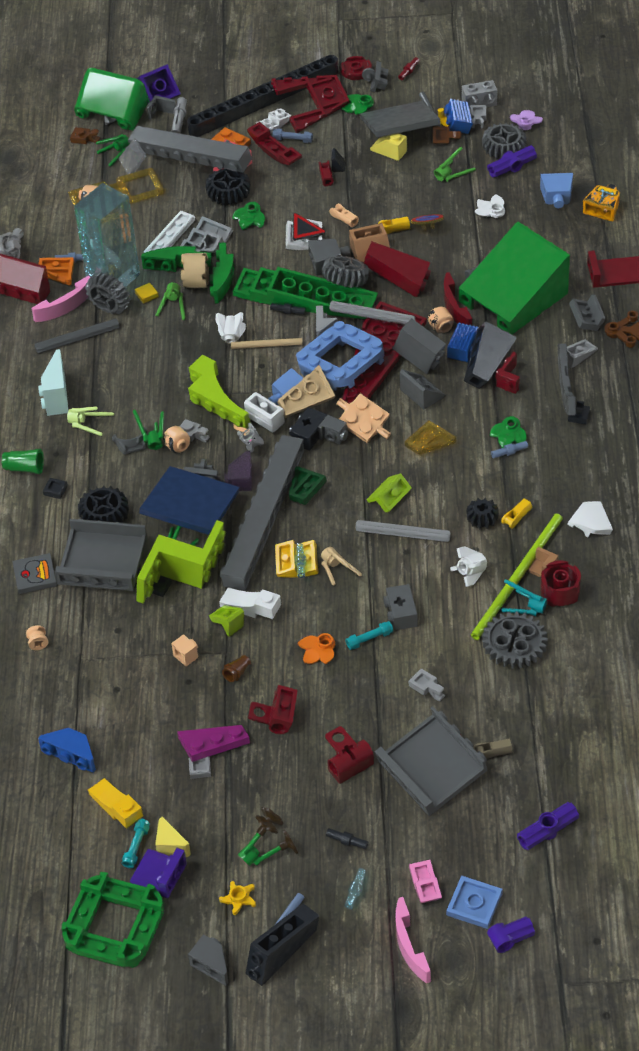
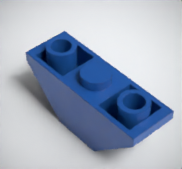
[38,728,96,773]

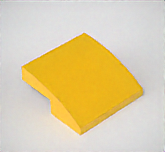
[275,540,318,578]

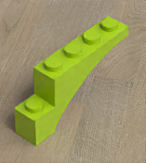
[188,355,250,429]

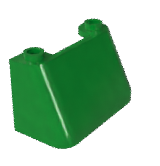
[74,68,149,131]

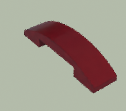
[247,122,302,165]
[444,272,472,326]

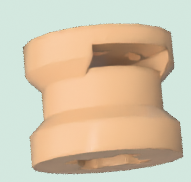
[26,625,48,650]

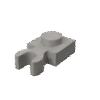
[470,105,486,128]

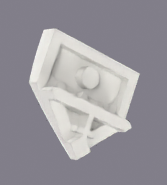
[568,501,613,538]

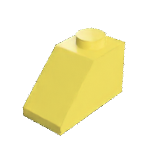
[370,133,407,161]

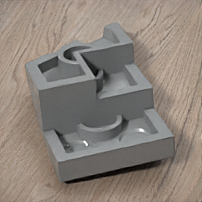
[181,216,233,253]

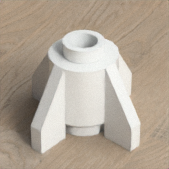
[216,312,246,343]
[450,546,487,586]

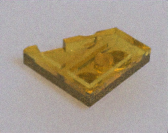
[405,420,456,455]

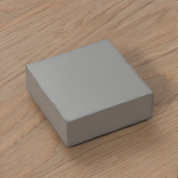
[189,757,211,779]

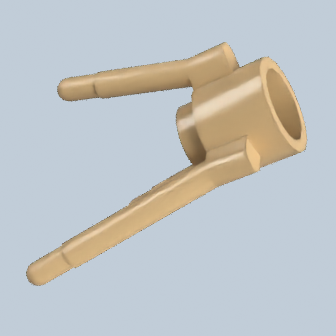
[321,547,362,586]

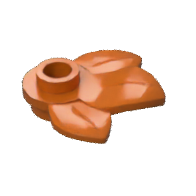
[298,633,335,664]

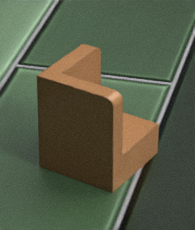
[528,547,558,577]

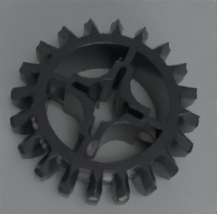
[205,168,251,206]
[78,486,129,523]

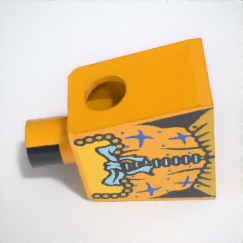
[583,184,620,222]

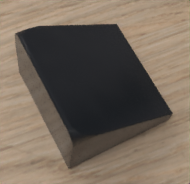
[331,148,345,172]

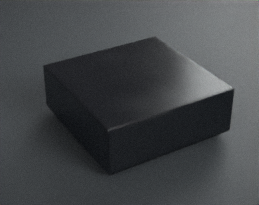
[43,478,68,499]

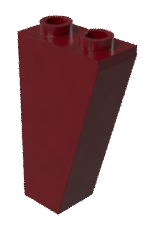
[363,241,431,297]

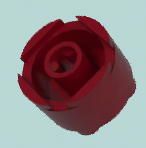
[540,560,581,607]

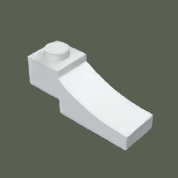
[219,588,281,619]

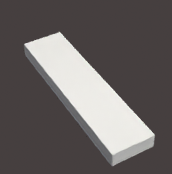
[144,211,195,253]

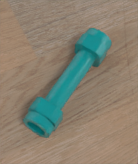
[345,621,393,650]
[122,819,150,868]

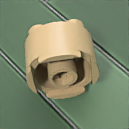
[181,253,209,288]

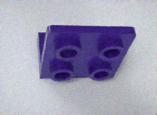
[130,848,187,899]

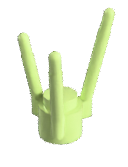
[67,407,114,436]

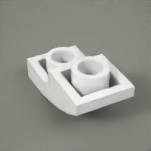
[256,109,291,134]

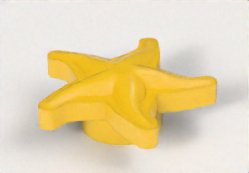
[219,881,256,915]

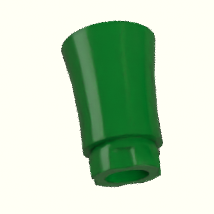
[1,448,44,474]

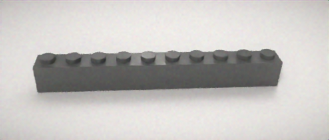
[220,435,304,591]

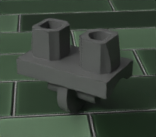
[362,61,389,92]
[184,458,220,481]

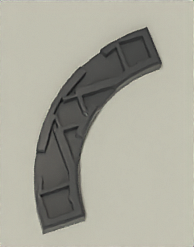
[557,343,576,415]

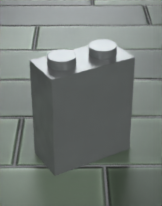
[393,318,446,374]

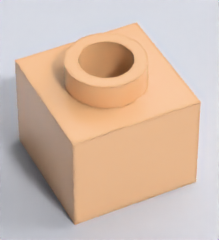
[171,634,198,666]

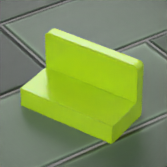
[367,473,412,512]

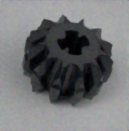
[466,497,499,530]

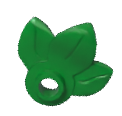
[342,94,374,115]
[232,202,265,230]
[490,416,526,448]

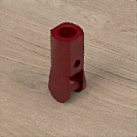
[318,160,334,186]

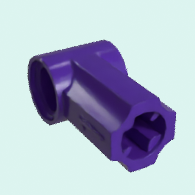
[487,917,535,953]

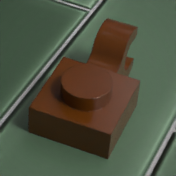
[433,126,461,144]
[70,127,100,144]

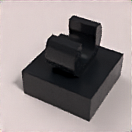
[568,400,590,425]

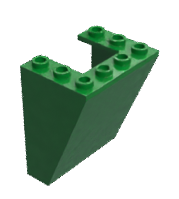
[459,222,570,335]

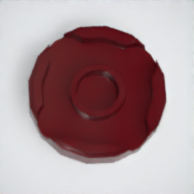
[340,56,372,80]

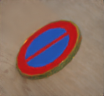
[411,214,444,230]

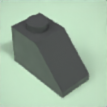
[188,934,229,986]

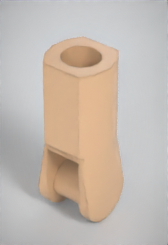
[329,203,359,228]

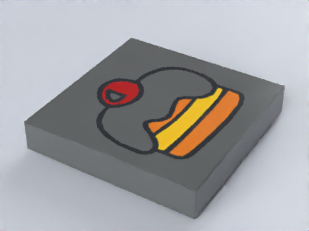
[12,553,57,594]

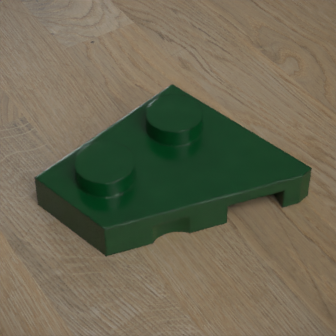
[289,466,327,505]

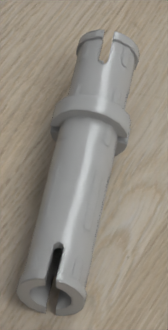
[171,97,187,134]

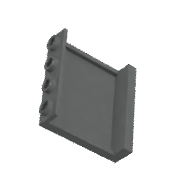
[55,519,147,591]
[374,706,488,816]

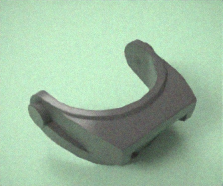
[112,428,147,455]

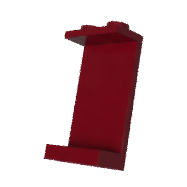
[587,250,639,288]

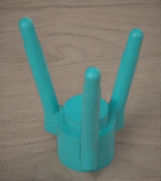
[501,579,547,616]

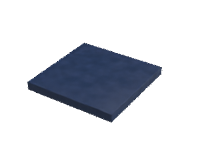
[139,466,240,535]

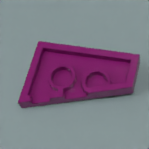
[177,725,250,762]

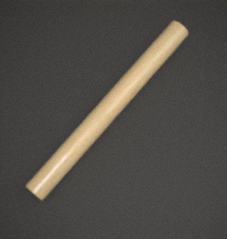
[231,338,302,349]

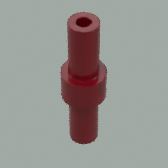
[398,57,419,80]

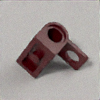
[248,685,298,734]
[325,726,374,784]

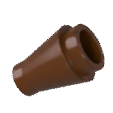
[222,655,251,682]

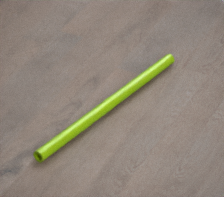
[471,514,563,640]

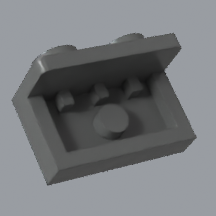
[569,294,605,331]

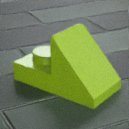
[209,605,244,636]

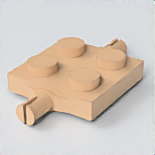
[336,394,391,443]

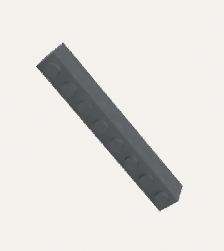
[128,126,252,172]

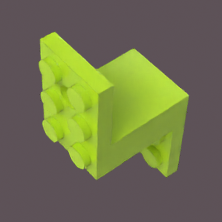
[136,520,226,604]

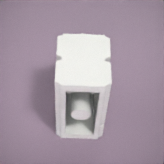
[244,392,285,433]

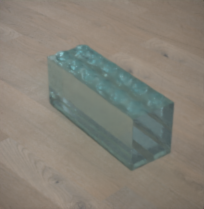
[74,183,140,287]

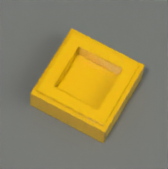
[135,283,159,304]

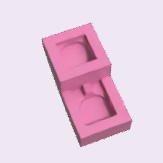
[409,860,442,903]

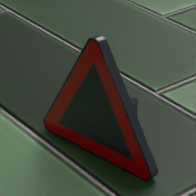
[293,213,325,241]

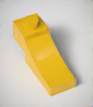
[88,778,143,829]

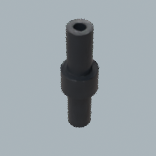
[270,303,306,315]
[326,828,369,849]

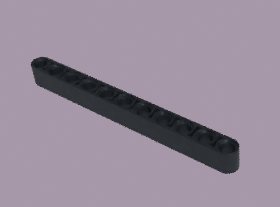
[187,55,338,137]

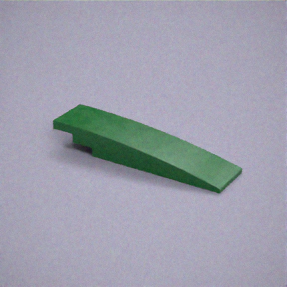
[233,267,378,319]

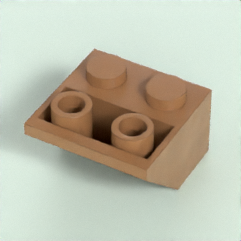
[349,223,390,262]

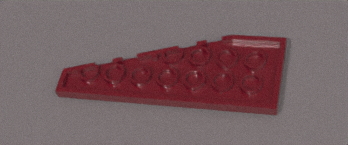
[341,301,427,410]

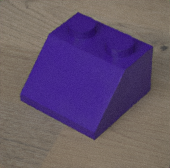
[136,64,181,103]

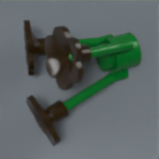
[238,807,298,866]

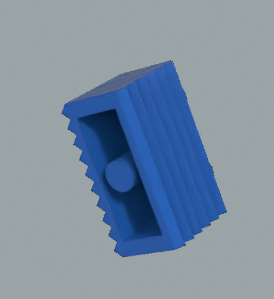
[444,99,473,134]
[447,322,478,362]

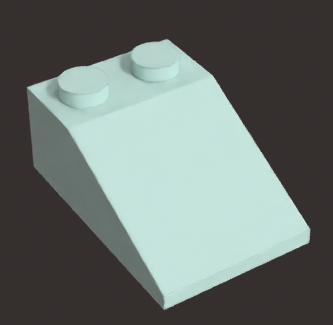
[38,349,69,416]

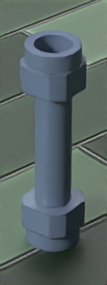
[273,129,313,143]

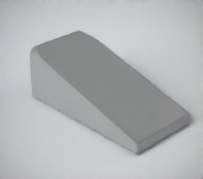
[567,339,598,368]

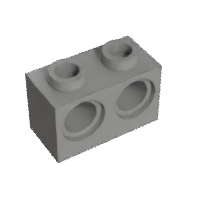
[462,80,497,108]

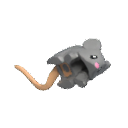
[234,423,264,452]

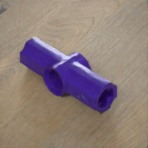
[487,145,537,178]
[517,802,579,850]

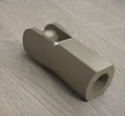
[473,738,513,759]

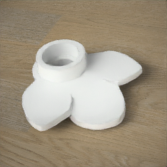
[475,194,505,218]

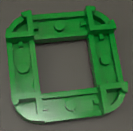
[62,872,164,968]

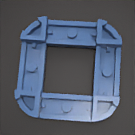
[296,321,384,391]

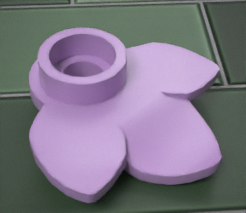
[510,110,543,130]

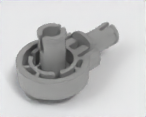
[0,228,24,259]

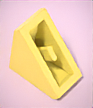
[155,817,191,857]

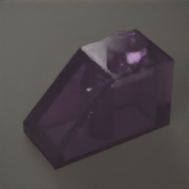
[224,450,252,491]

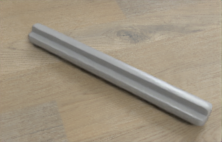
[329,301,415,325]
[356,520,450,542]

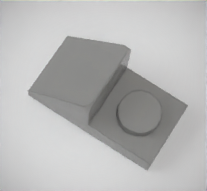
[316,306,338,337]

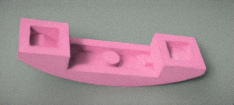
[32,276,90,322]
[396,897,431,983]

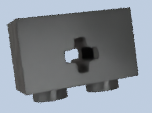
[383,584,418,631]

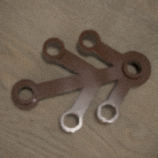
[604,310,639,348]

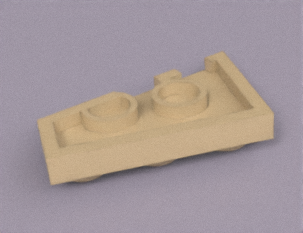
[277,365,335,418]

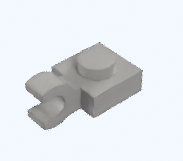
[179,419,210,442]
[408,669,445,701]

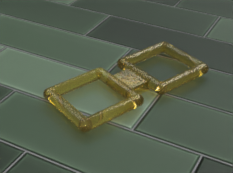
[69,168,164,217]

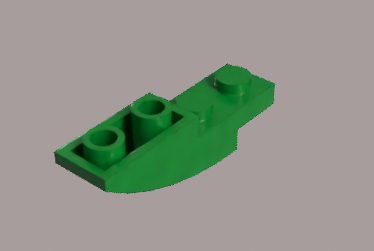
[210,242,234,304]
[141,246,213,272]

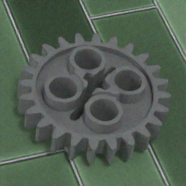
[482,611,548,669]

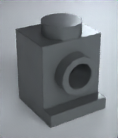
[318,415,348,444]

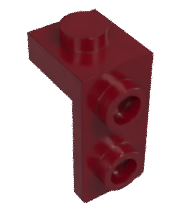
[495,352,520,394]

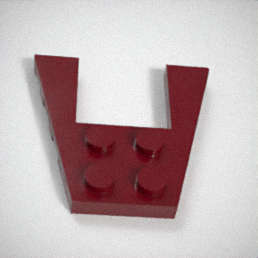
[271,75,349,133]

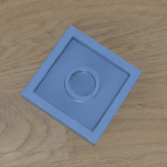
[446,876,502,929]

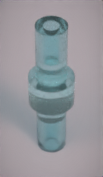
[295,543,306,578]
[344,868,366,909]

